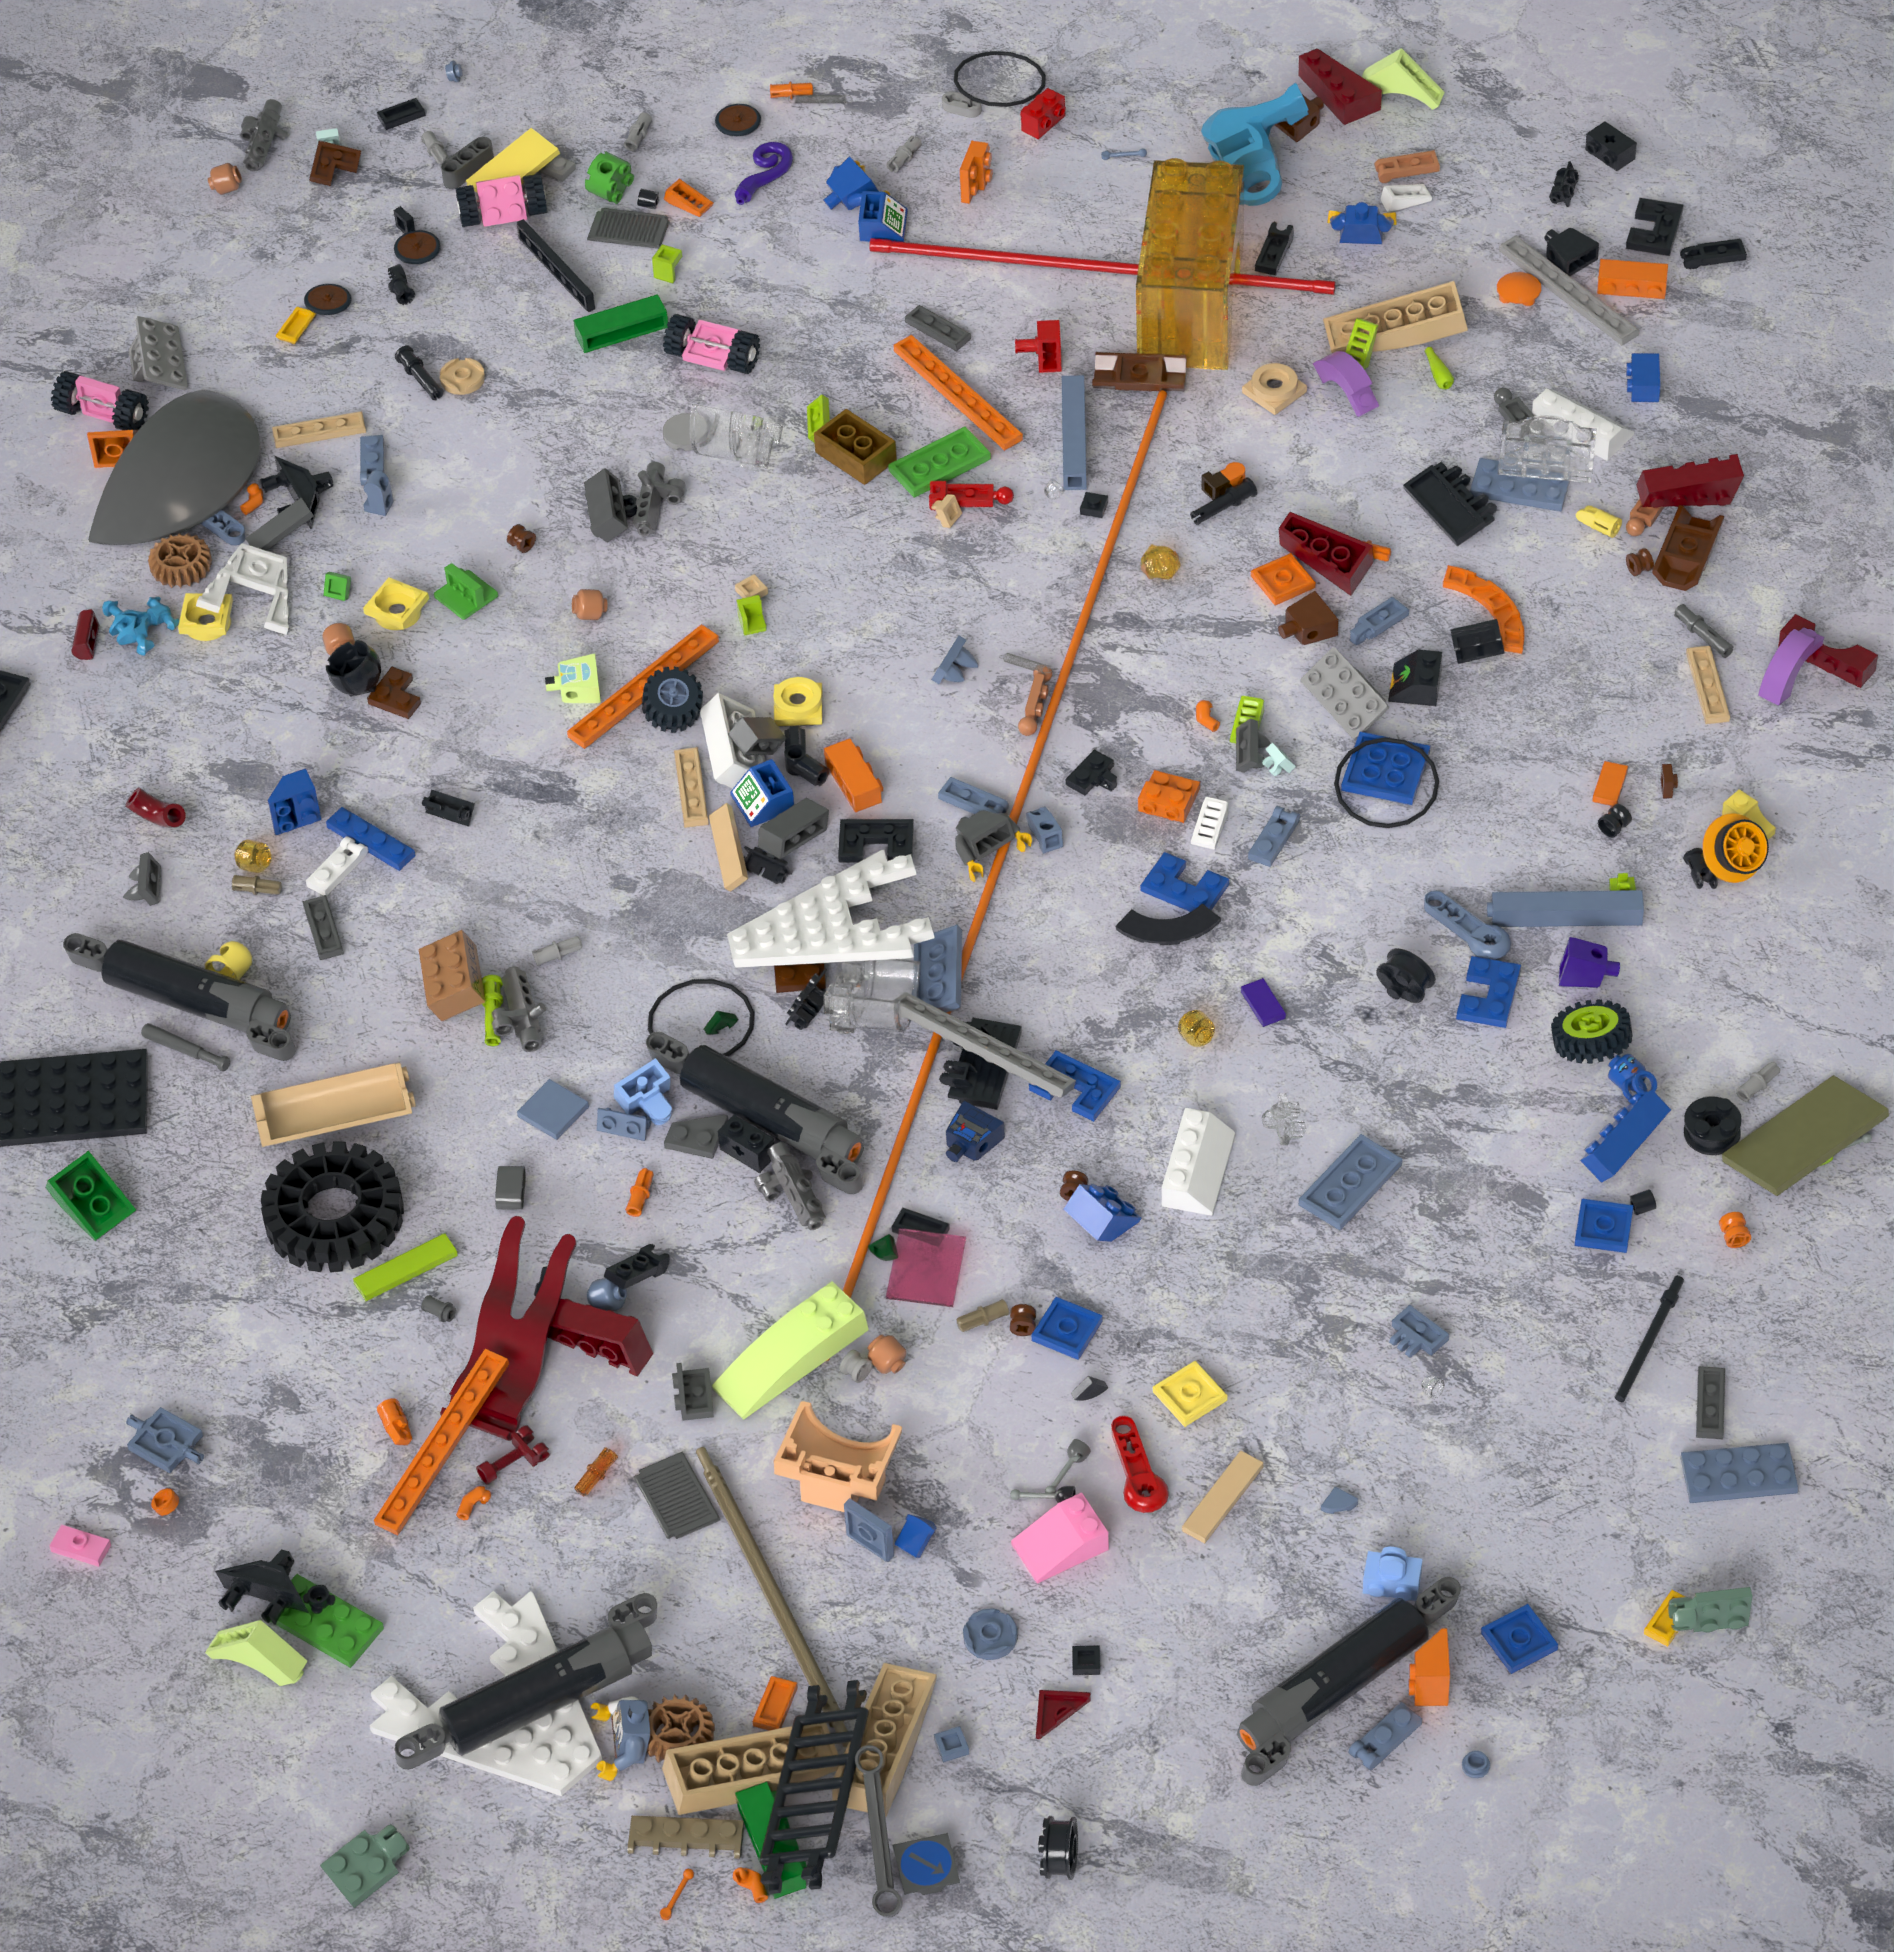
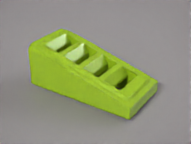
[1345,318,1378,370]
[1230,696,1264,743]

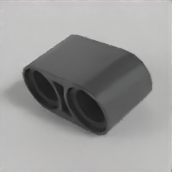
[495,1166,526,1210]

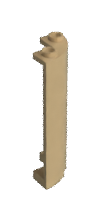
[250,1062,416,1147]

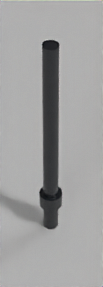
[1615,1275,1684,1402]

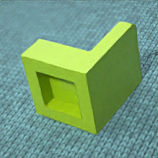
[652,244,683,284]
[736,595,767,636]

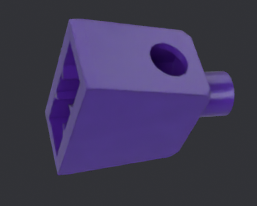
[1559,937,1620,988]

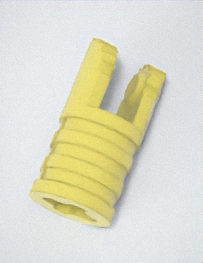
[1575,505,1622,538]

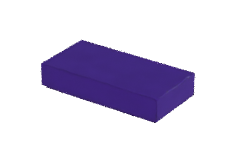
[1241,978,1286,1027]

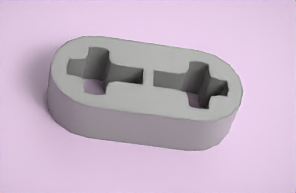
[942,91,982,118]

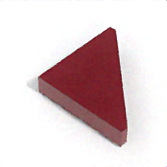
[1036,1690,1091,1739]

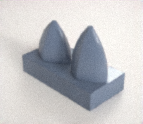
[931,635,978,684]

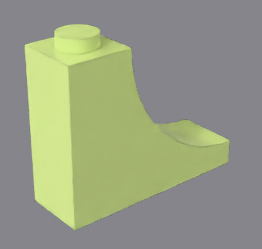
[1362,48,1445,110]
[205,1620,307,1686]

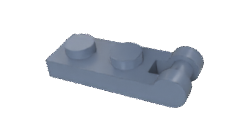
[360,435,384,486]
[938,777,1009,814]
[1248,806,1300,867]
[1348,1702,1422,1770]

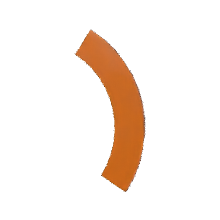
[1443,565,1524,654]

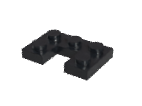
[1626,198,1684,256]
[838,819,914,863]

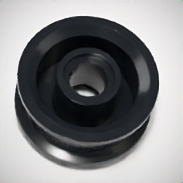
[1376,948,1436,1003]
[1683,1096,1742,1155]
[1038,1815,1078,1880]

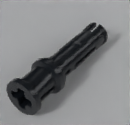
[395,345,444,400]
[1190,477,1258,525]

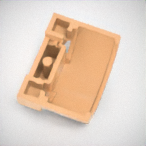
[774,1401,902,1512]

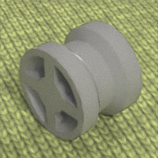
[839,1350,873,1383]

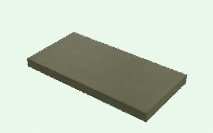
[1722,1075,1889,1196]

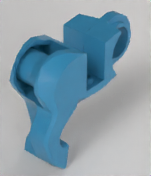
[1201,83,1308,206]

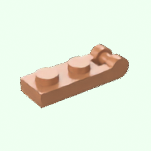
[1374,150,1440,183]

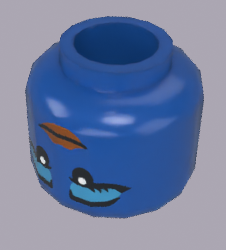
[1608,1054,1646,1092]

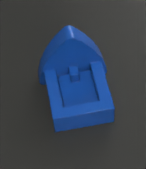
[894,1514,937,1558]

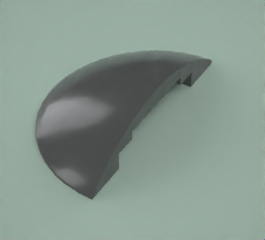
[88,390,261,545]

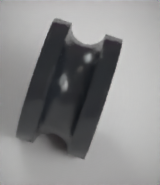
[623,495,637,518]

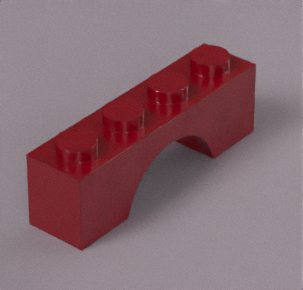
[1778,614,1878,688]

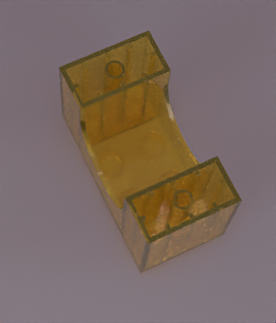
[1136,158,1244,370]

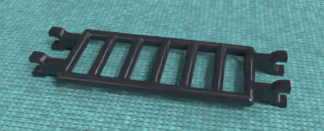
[759,1680,869,1894]

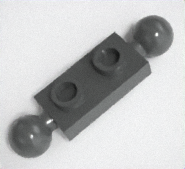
[1494,387,1546,449]

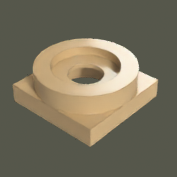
[1242,363,1307,415]

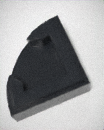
[1071,1376,1108,1401]

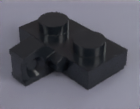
[1065,749,1117,796]

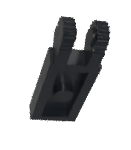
[1680,238,1747,270]

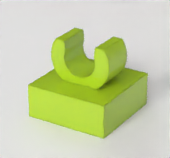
[1609,873,1636,891]

